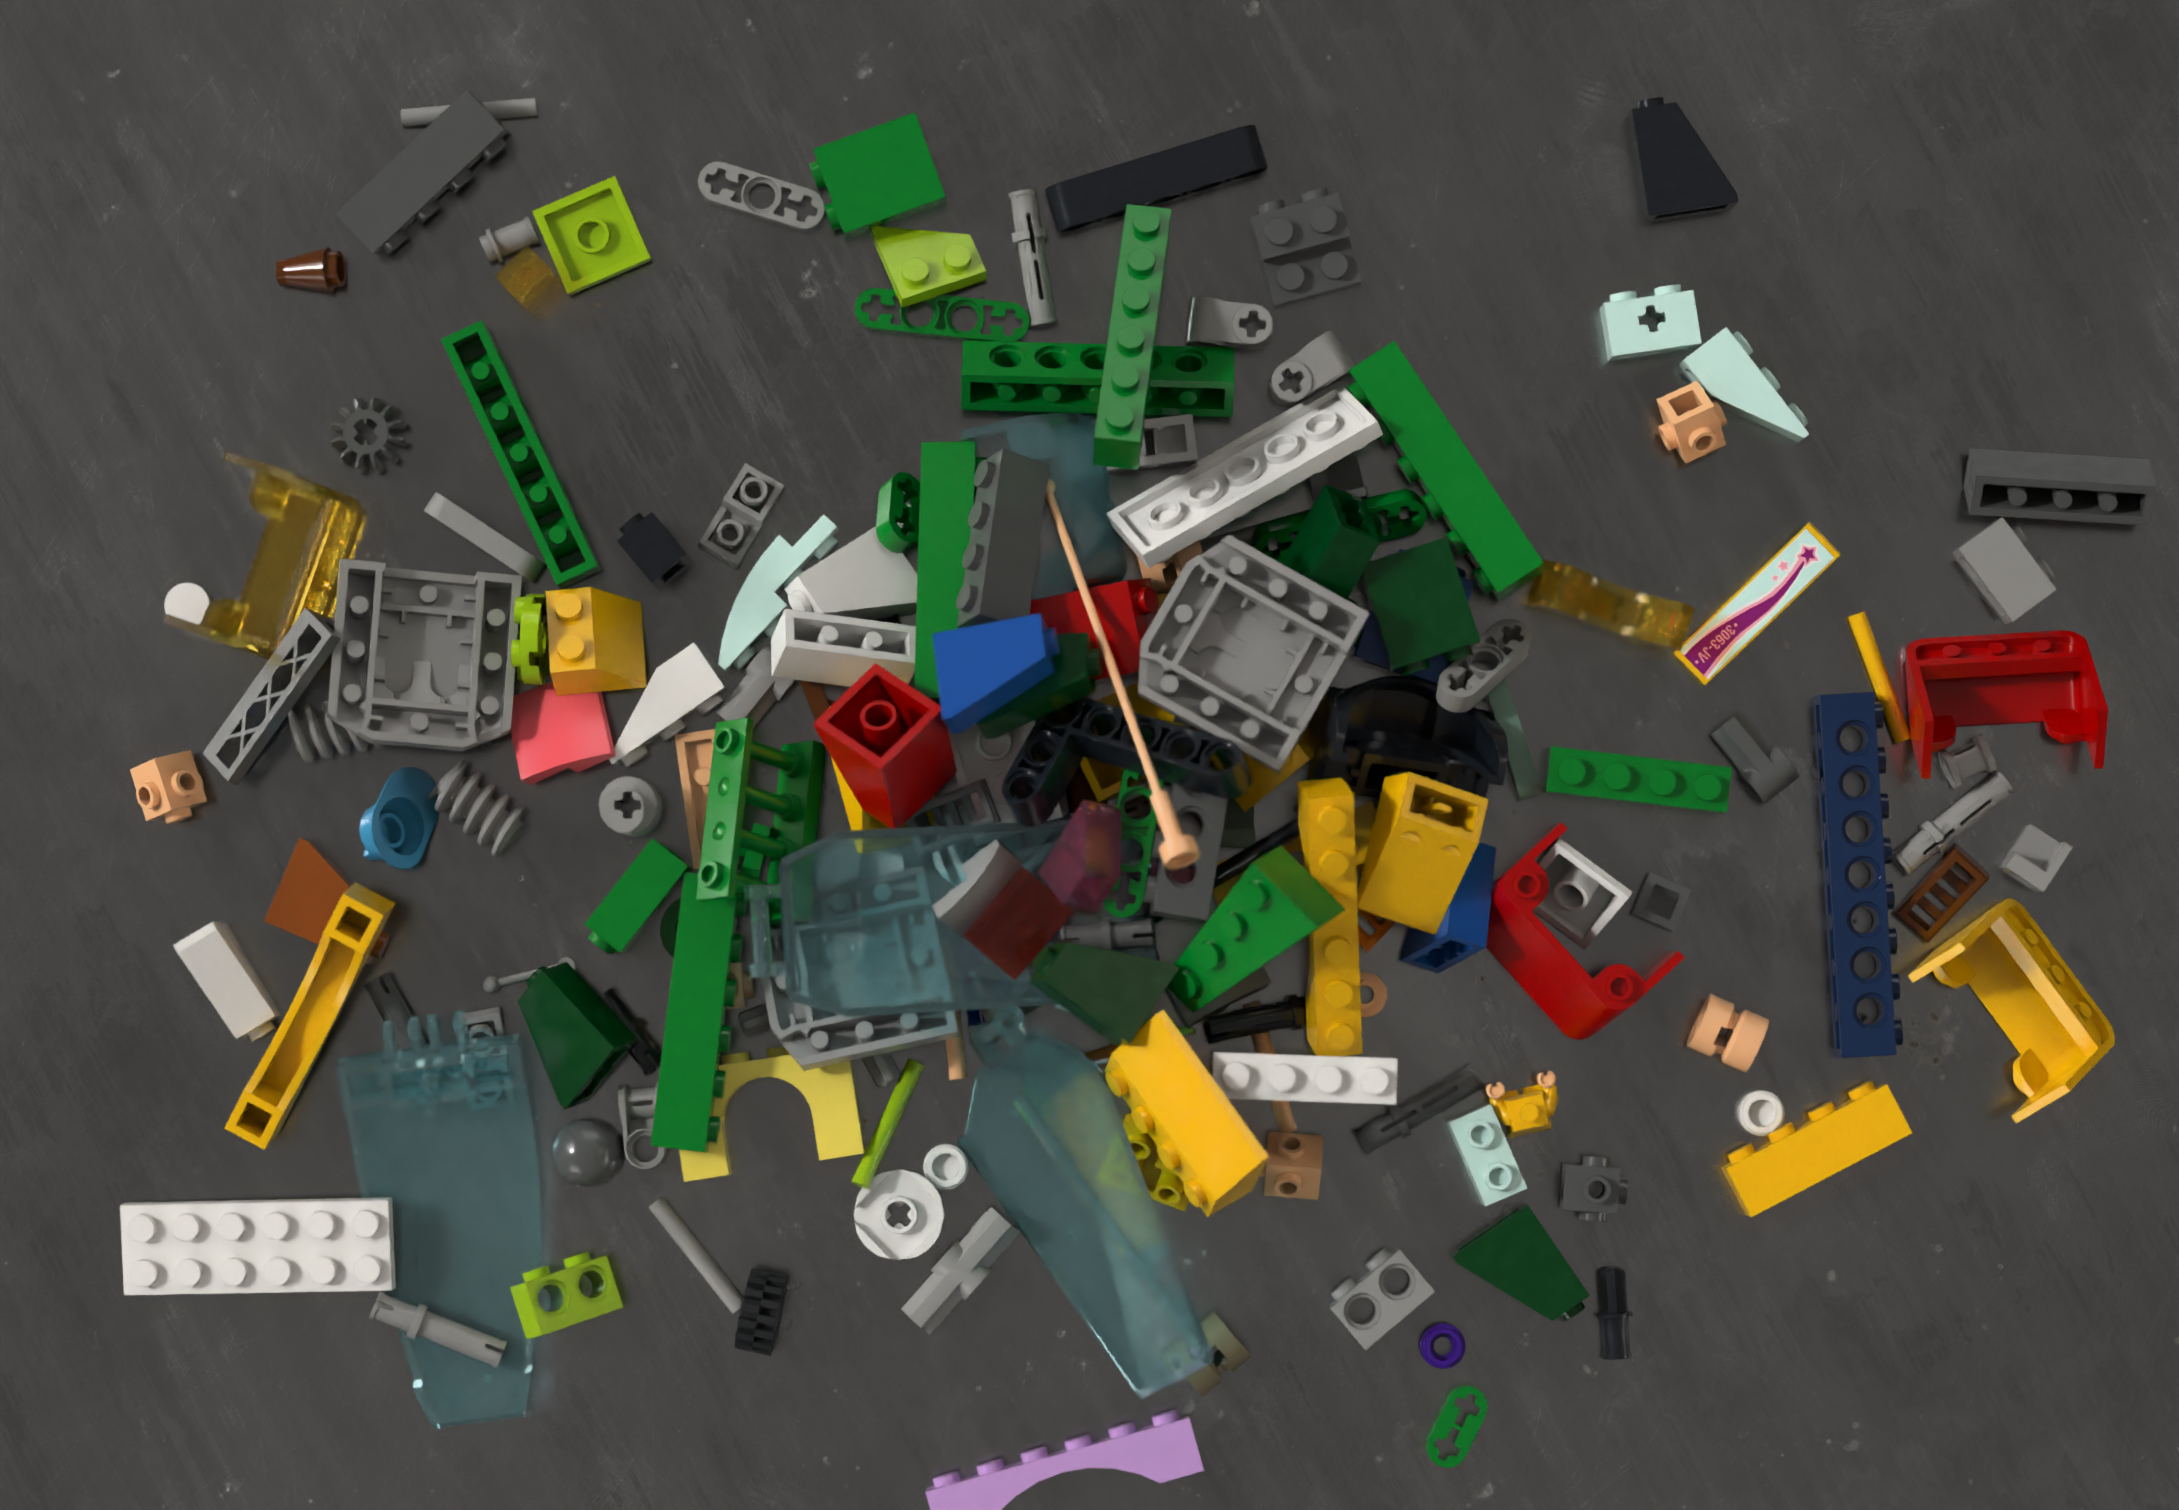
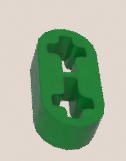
[876,472,920,553]
[1425,1385,1488,1468]

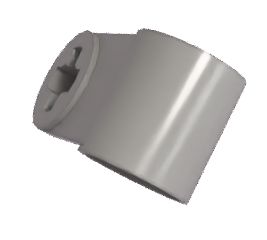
[1186,297,1273,350]
[1268,330,1355,407]
[618,1082,668,1170]

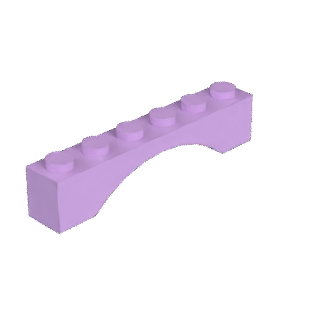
[925,1410,1204,1510]

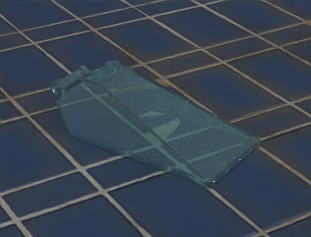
[744,816,1158,1017]
[956,1004,1214,1400]

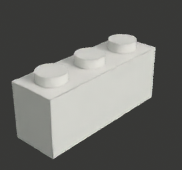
[771,608,916,687]

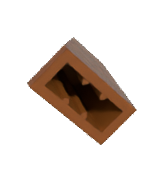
[264,838,390,964]

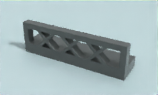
[202,607,341,785]

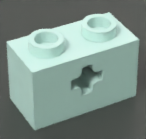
[1600,284,1702,361]
[1446,1103,1527,1206]

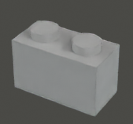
[1952,517,2057,625]

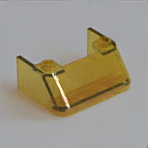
[164,451,362,660]

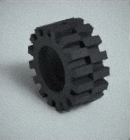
[734,1268,788,1356]

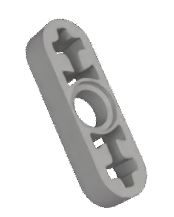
[698,161,826,232]
[423,492,545,582]
[1436,619,1532,713]

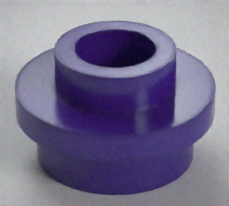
[1420,1323,1466,1369]

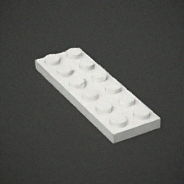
[1106,381,1383,569]
[120,1197,396,1295]

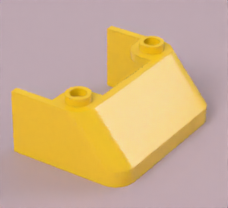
[1908,898,2115,1124]

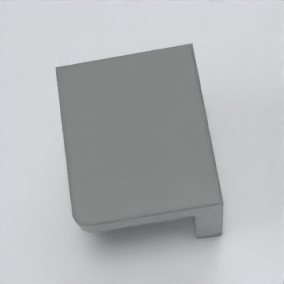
[1998,824,2073,893]

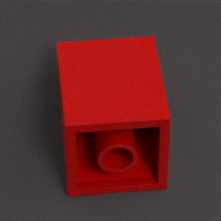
[1029,578,1159,684]
[814,663,957,832]

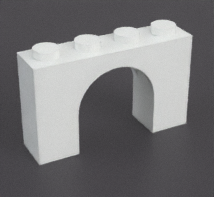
[1210,1051,1398,1105]

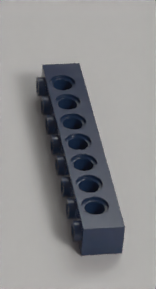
[1814,692,1903,1058]

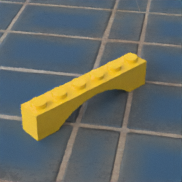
[1297,777,1363,1056]
[224,882,396,1150]

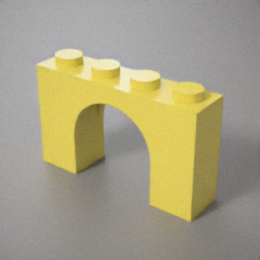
[679,1046,866,1182]

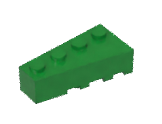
[1167,846,1346,1013]

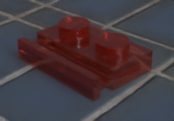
[963,867,1074,980]

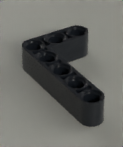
[1001,697,1253,827]

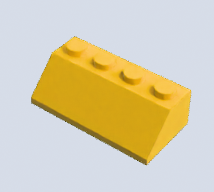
[1104,1010,1269,1217]

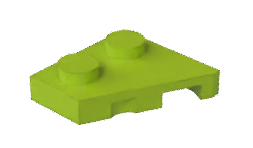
[871,226,986,308]

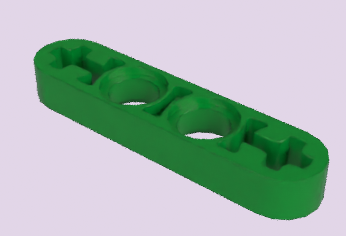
[855,288,1030,342]
[1252,489,1426,563]
[1101,769,1163,918]

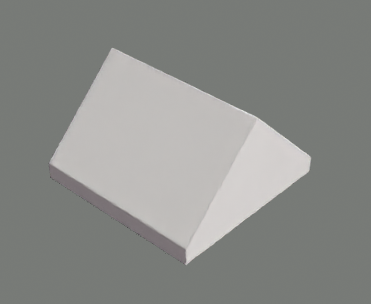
[1533,838,1632,949]

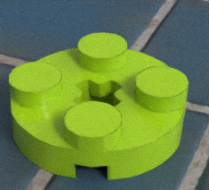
[511,594,549,685]

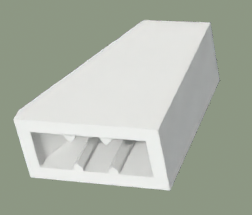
[784,526,918,620]
[173,922,282,1042]

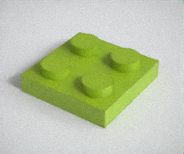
[532,176,652,296]

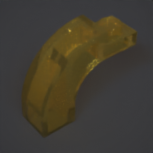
[1527,559,1695,651]

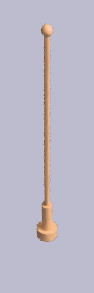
[1045,478,1200,869]

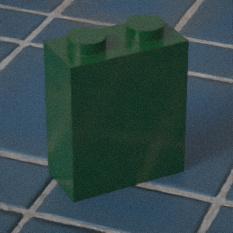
[1281,484,1380,600]
[1360,537,1481,676]

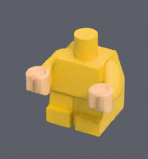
[1485,1071,1558,1139]

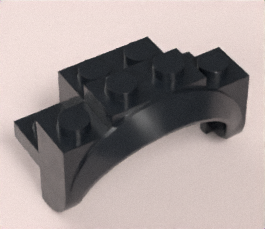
[1307,676,1508,799]

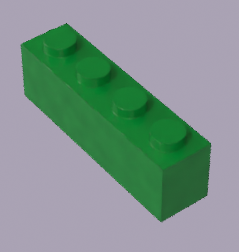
[1542,746,1732,814]

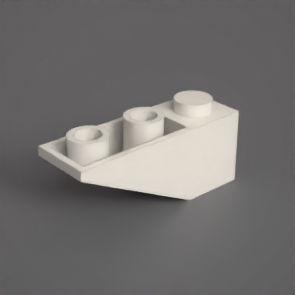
[609,643,728,767]

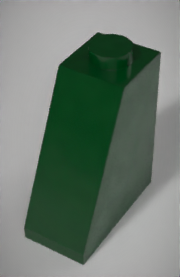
[976,633,1103,739]
[1029,942,1179,1046]
[518,962,638,1109]
[1450,1203,1590,1322]

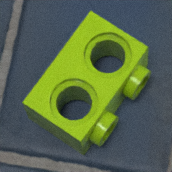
[510,1251,623,1339]

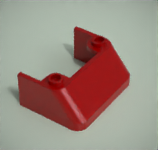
[1906,630,2108,779]
[1486,822,1685,1040]

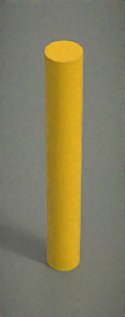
[1848,611,1911,744]

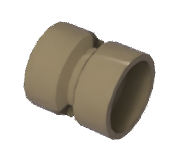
[1165,1311,1252,1397]

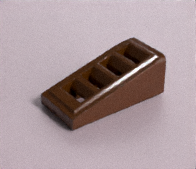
[1894,843,1990,944]

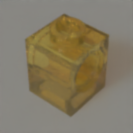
[494,245,564,315]

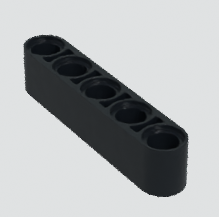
[1045,125,1269,233]

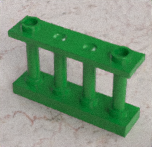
[696,718,826,924]

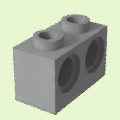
[1106,414,1198,473]
[1329,1247,1435,1350]

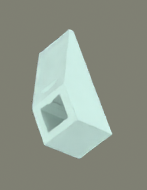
[1679,327,1809,443]

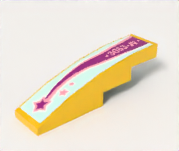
[1674,521,1841,685]

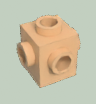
[1656,381,1727,464]
[130,750,207,824]
[1259,1131,1323,1200]

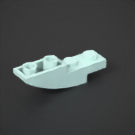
[718,514,839,673]

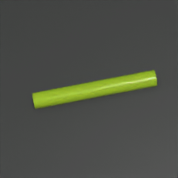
[851,1059,924,1189]

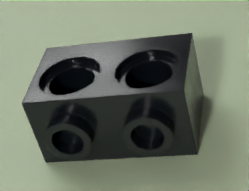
[617,512,693,589]

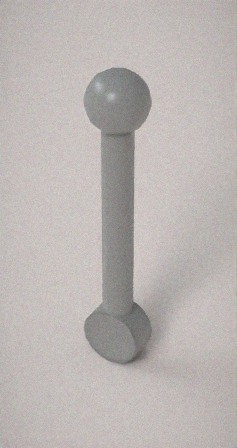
[482,957,576,994]

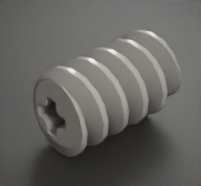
[288,701,385,763]
[426,760,527,858]
[599,776,663,837]

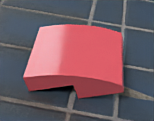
[510,682,616,785]

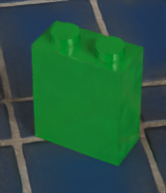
[809,112,947,239]
[584,838,694,955]

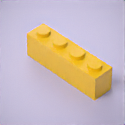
[1721,1080,1913,1217]

